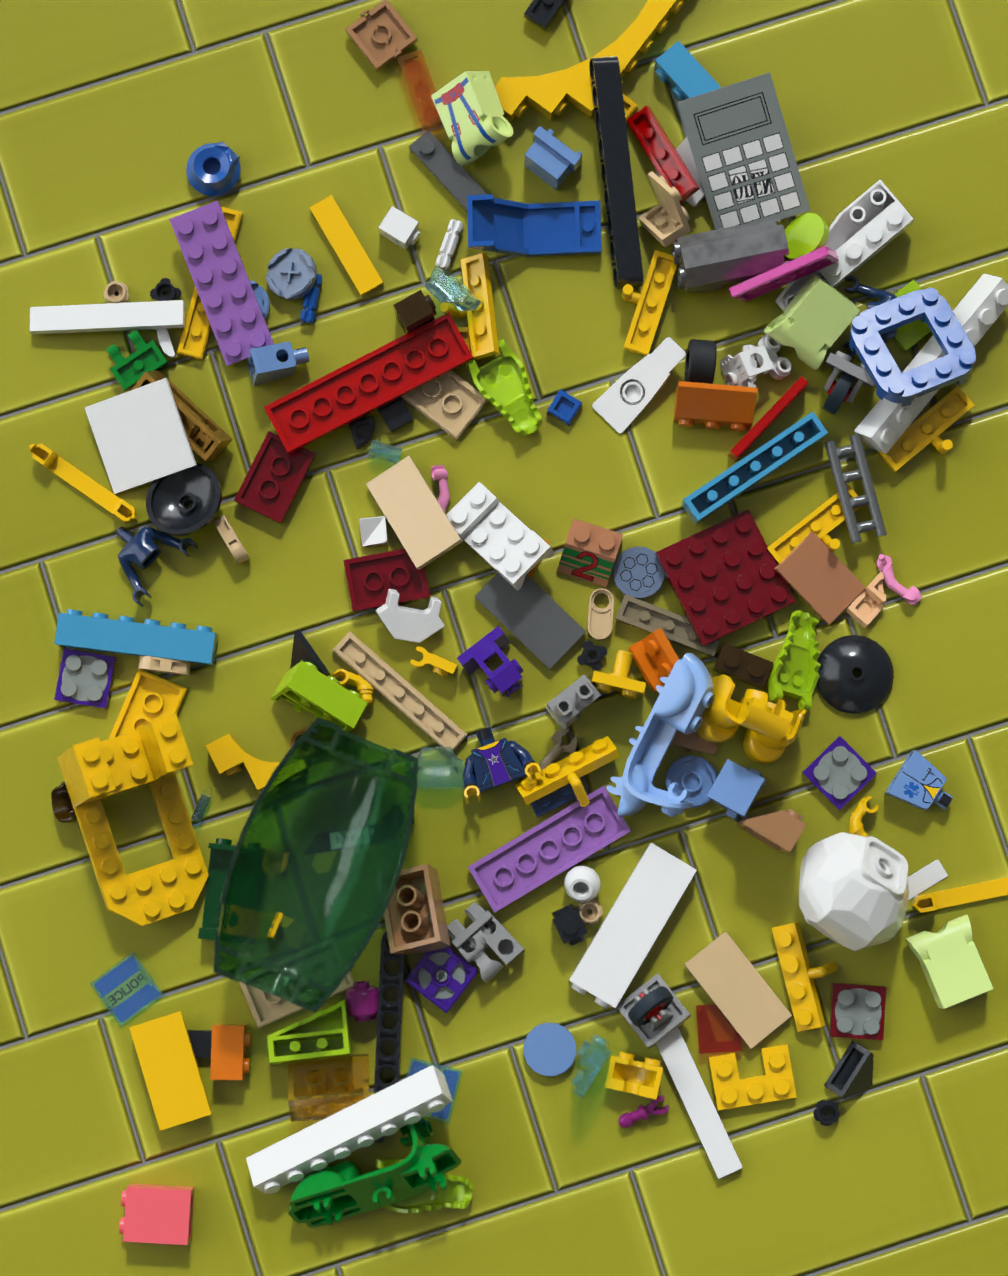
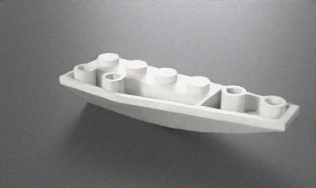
[775,180,914,312]

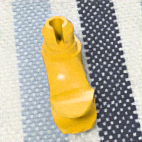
[333,669,375,706]
[849,796,879,837]

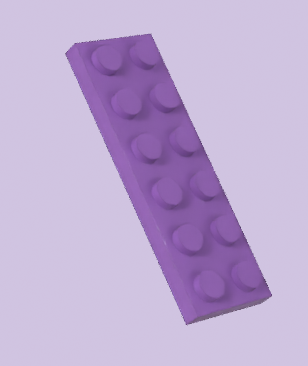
[169,200,274,366]
[468,786,631,913]

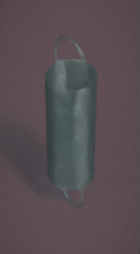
[191,787,212,829]

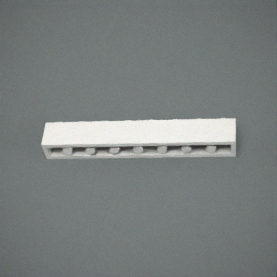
[854,274,1008,454]
[246,1065,453,1194]

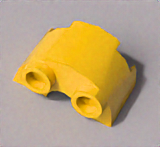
[605,1051,663,1100]

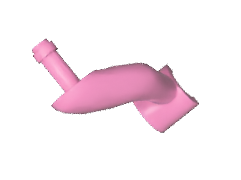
[431,465,450,511]
[877,554,922,605]

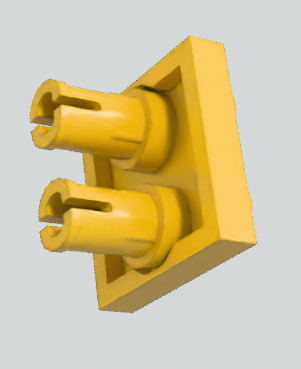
[591,650,646,700]

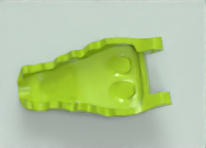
[466,339,542,436]
[768,610,821,712]
[375,1158,473,1214]

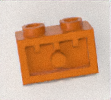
[628,628,679,693]

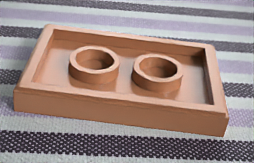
[774,532,866,625]

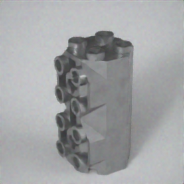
[671,217,790,293]

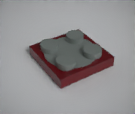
[829,983,886,1040]

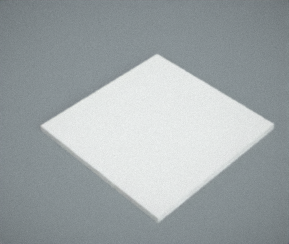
[85,378,197,494]

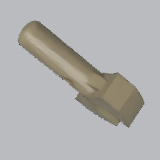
[538,729,577,770]

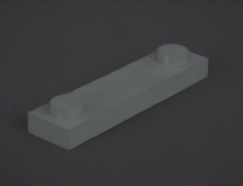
[409,130,487,212]

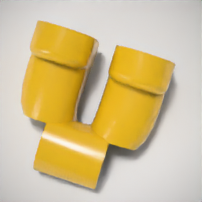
[697,674,807,764]

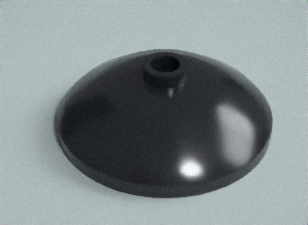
[146,463,222,536]
[816,635,894,714]

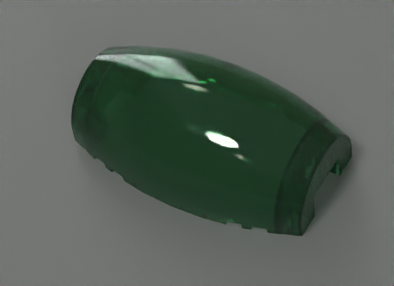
[213,717,418,1013]

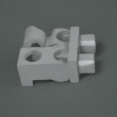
[546,674,601,730]
[447,902,524,983]

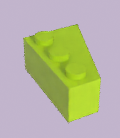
[271,660,367,735]
[267,1000,353,1066]

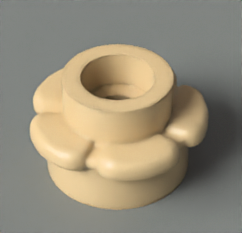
[104,281,129,303]
[577,899,603,925]

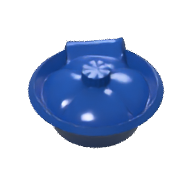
[186,142,241,196]

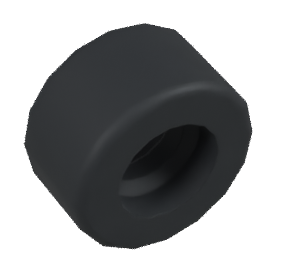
[685,339,717,384]

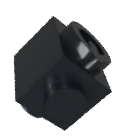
[551,904,588,946]

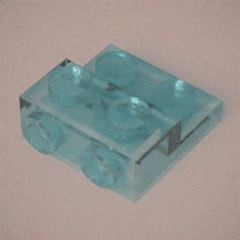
[571,1033,611,1098]

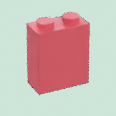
[119,1184,194,1245]

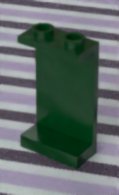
[198,838,263,944]

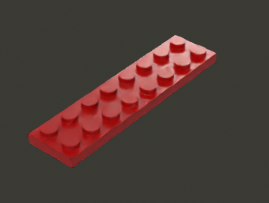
[264,312,473,455]

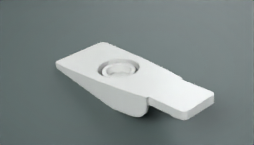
[592,337,686,433]

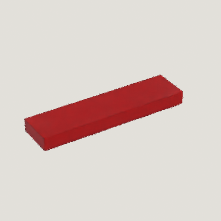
[627,105,700,204]
[728,376,808,461]

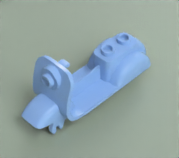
[606,653,715,817]

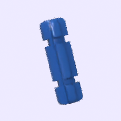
[300,274,322,324]

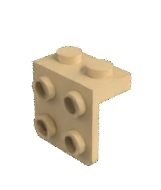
[638,171,691,248]

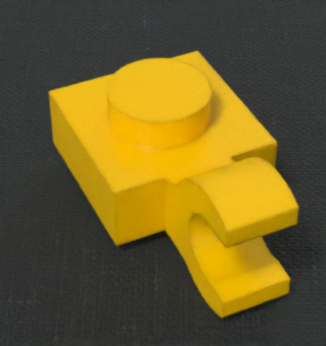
[410,647,458,678]

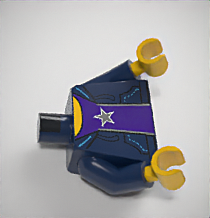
[462,727,544,804]

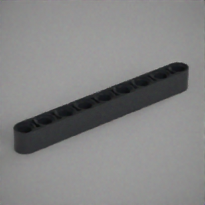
[589,56,643,289]

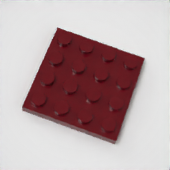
[655,509,796,647]

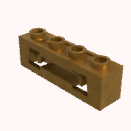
[132,370,232,461]

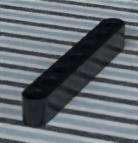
[374,931,405,1094]

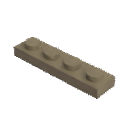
[615,594,721,657]

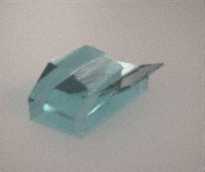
[425,266,481,311]
[411,747,464,788]

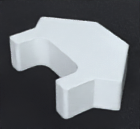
[376,589,445,643]

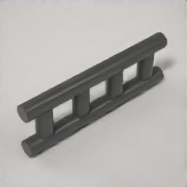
[824,434,887,544]

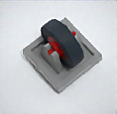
[823,351,874,415]
[616,973,691,1050]

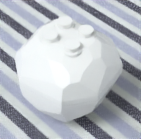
[799,832,909,951]

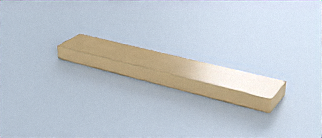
[332,631,467,754]

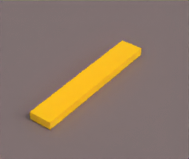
[177,207,243,361]

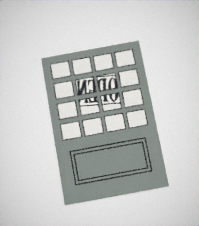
[677,72,810,230]

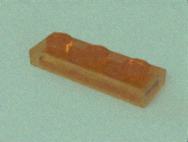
[397,49,443,131]

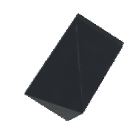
[290,629,330,676]
[824,1040,874,1099]

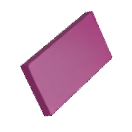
[729,246,839,302]

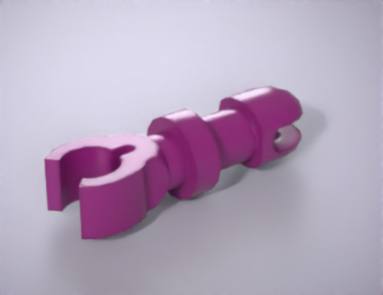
[618,1095,669,1128]

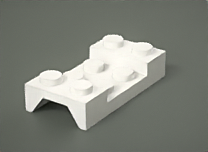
[446,482,555,591]

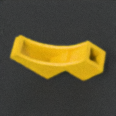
[206,734,307,793]

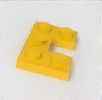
[708,1044,797,1111]

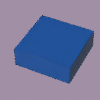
[547,389,582,426]

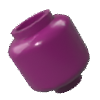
[345,981,379,1022]

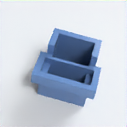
[524,126,582,191]
[707,759,767,822]

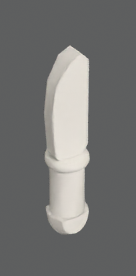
[155,329,176,358]

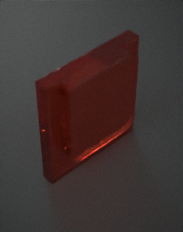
[696,1004,742,1054]

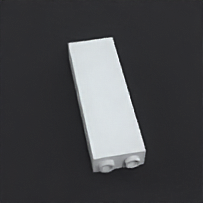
[569,843,697,1009]

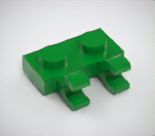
[106,329,168,391]

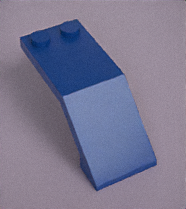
[467,194,602,257]

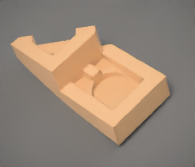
[845,572,886,628]

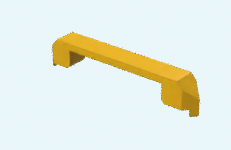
[29,444,137,523]
[911,877,1008,913]

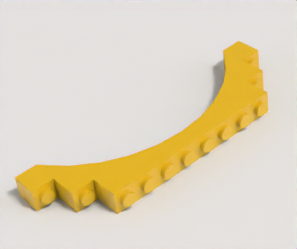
[495,0,684,123]

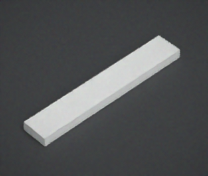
[30,300,185,335]
[656,1027,743,1179]

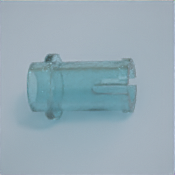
[368,439,402,464]

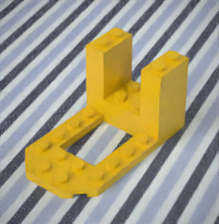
[57,713,209,926]

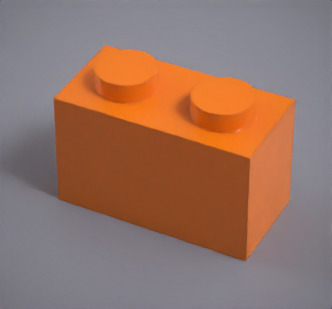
[210,1024,251,1080]

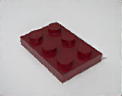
[234,431,316,525]
[343,548,430,612]

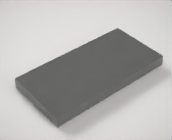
[475,573,586,669]

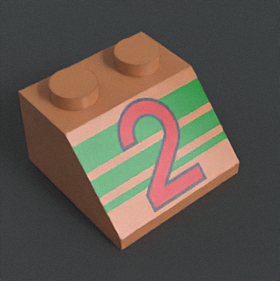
[557,518,624,588]

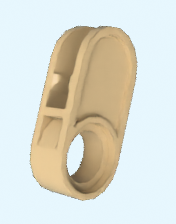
[213,515,250,564]
[587,588,614,641]
[138,656,191,676]

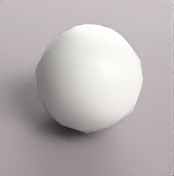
[564,865,601,903]

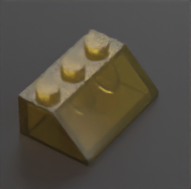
[288,1054,371,1122]

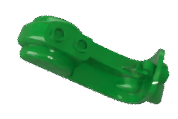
[289,1117,461,1228]

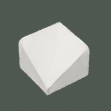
[359,516,388,547]

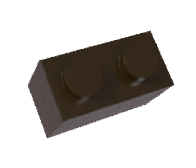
[393,290,437,334]
[712,643,774,689]

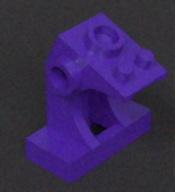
[457,626,524,698]

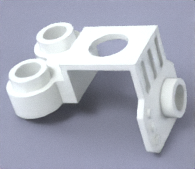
[720,334,792,386]

